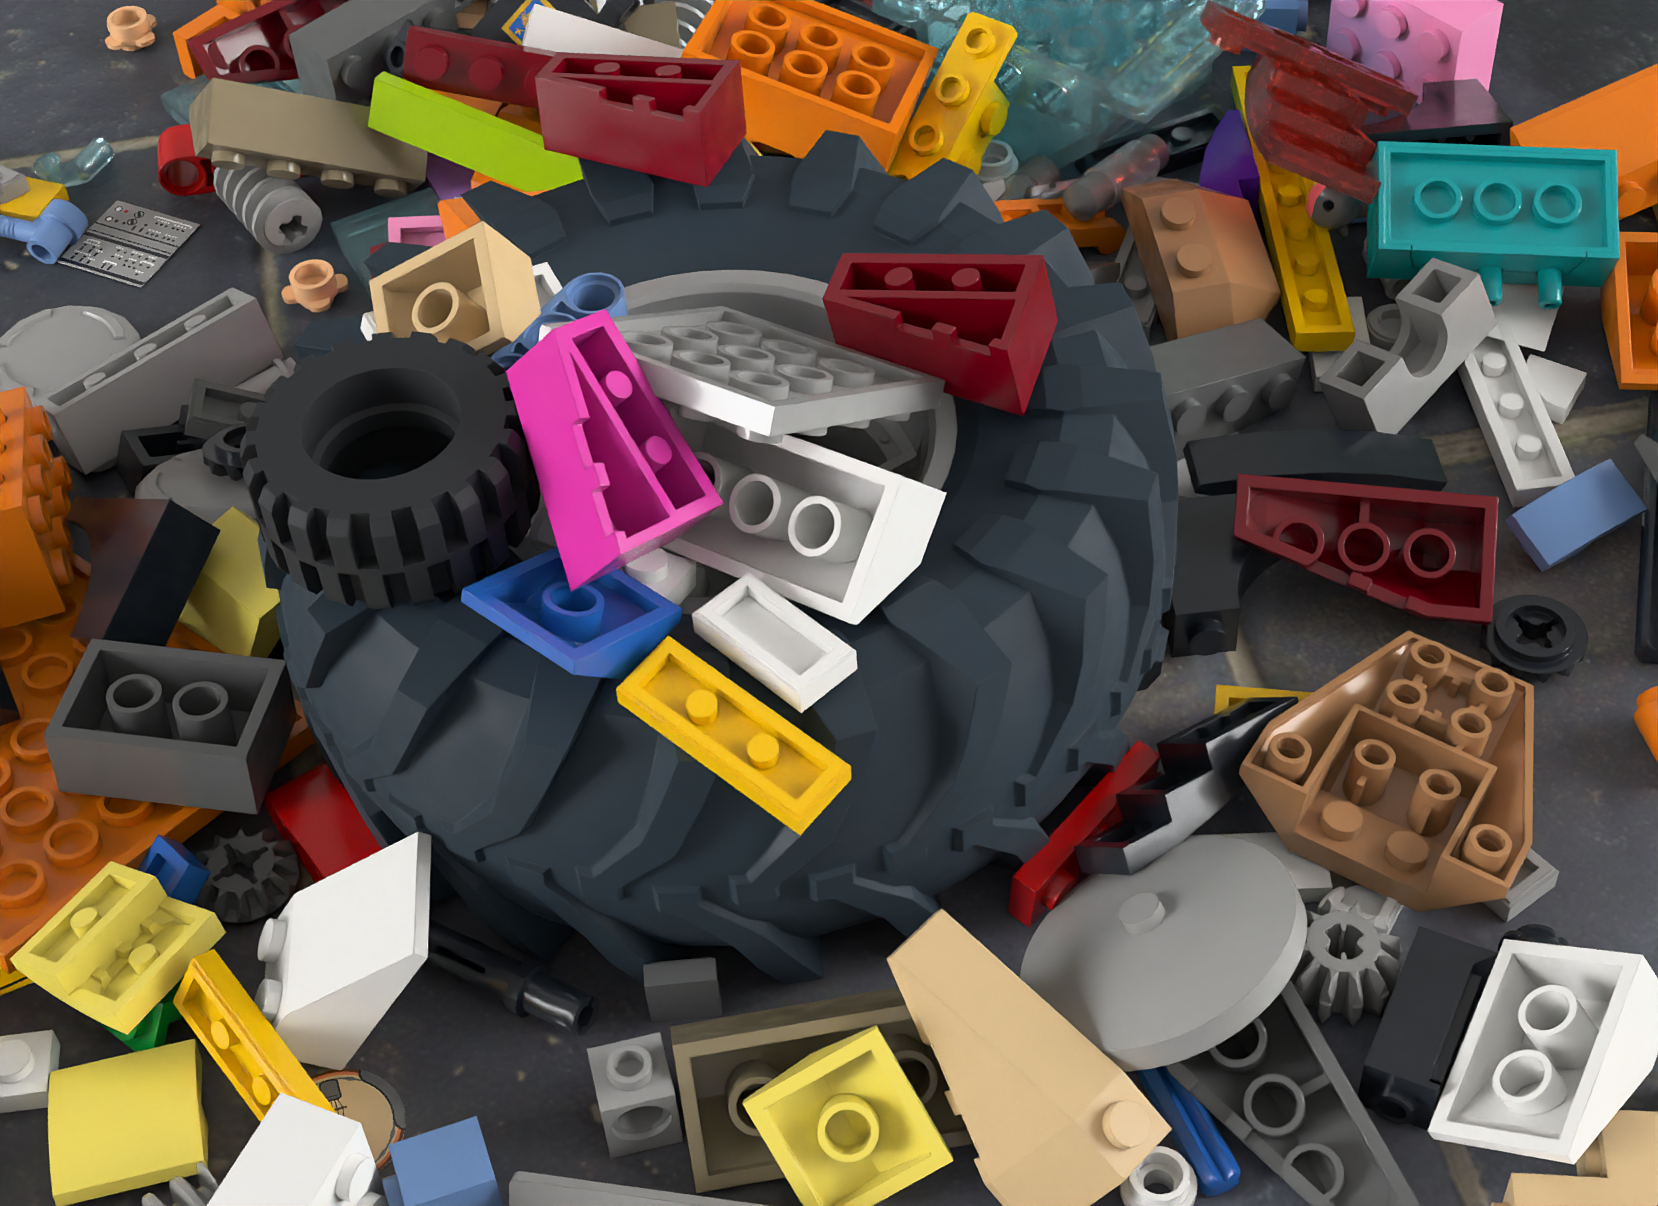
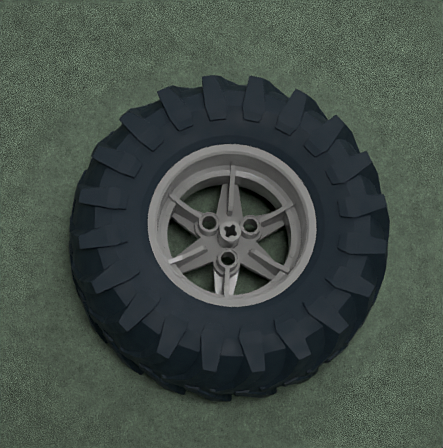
[257,130,1179,985]

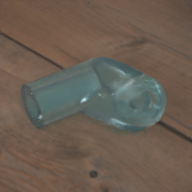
[33,138,114,187]

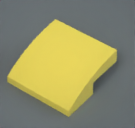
[10,861,226,1035]
[48,1038,208,1206]

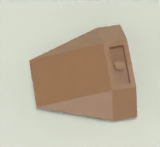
[1239,630,1534,912]

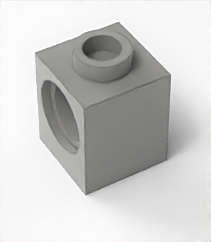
[587,1032,683,1159]

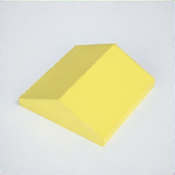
[178,506,281,658]
[743,1026,953,1206]

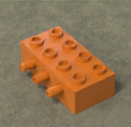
[0,386,74,629]

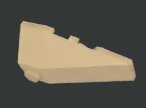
[887,909,1172,1206]

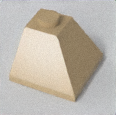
[369,221,541,355]

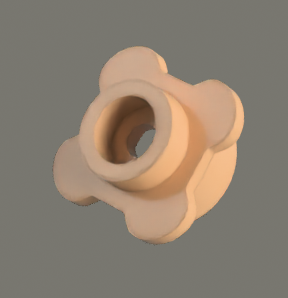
[105,6,157,51]
[282,259,349,312]

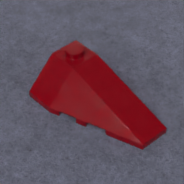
[187,0,349,85]
[1232,474,1499,625]

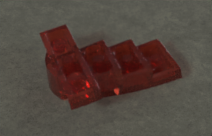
[1199,0,1418,204]

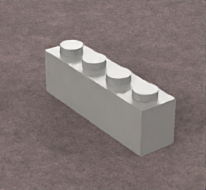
[33,287,284,475]

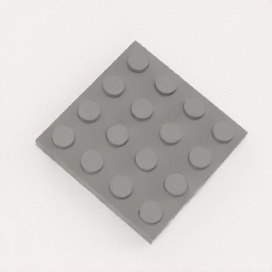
[538,306,945,444]

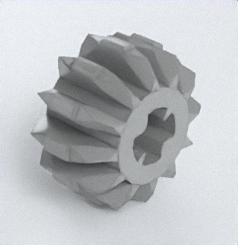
[1290,898,1402,1027]

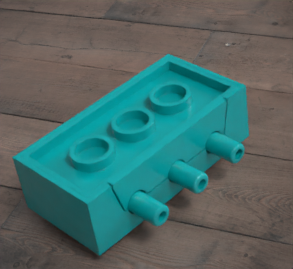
[1367,141,1620,309]

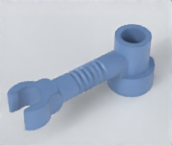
[0,199,88,264]

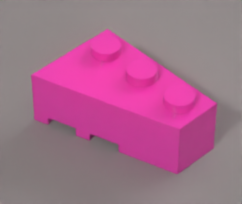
[506,309,724,592]

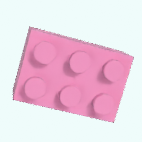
[1326,0,1504,104]

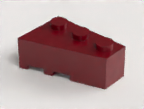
[535,52,747,187]
[822,253,1058,416]

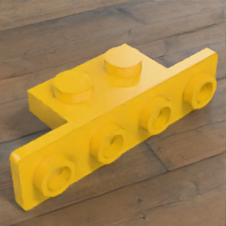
[887,12,1018,181]

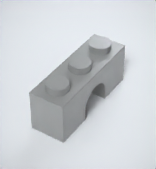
[1318,258,1497,434]

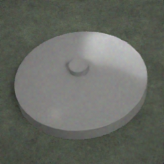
[1020,835,1307,1071]

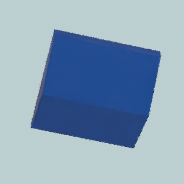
[461,546,682,679]

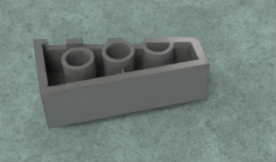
[1150,318,1306,461]

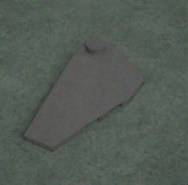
[1166,980,1421,1206]

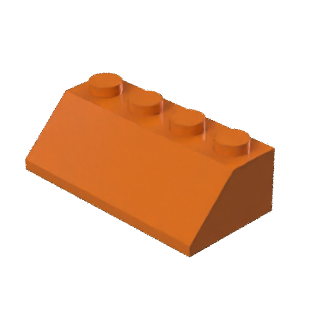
[1510,63,1658,220]

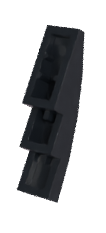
[1183,429,1447,496]
[1074,697,1299,876]

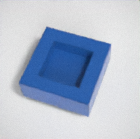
[137,834,211,905]

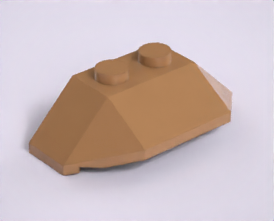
[1120,179,1281,342]

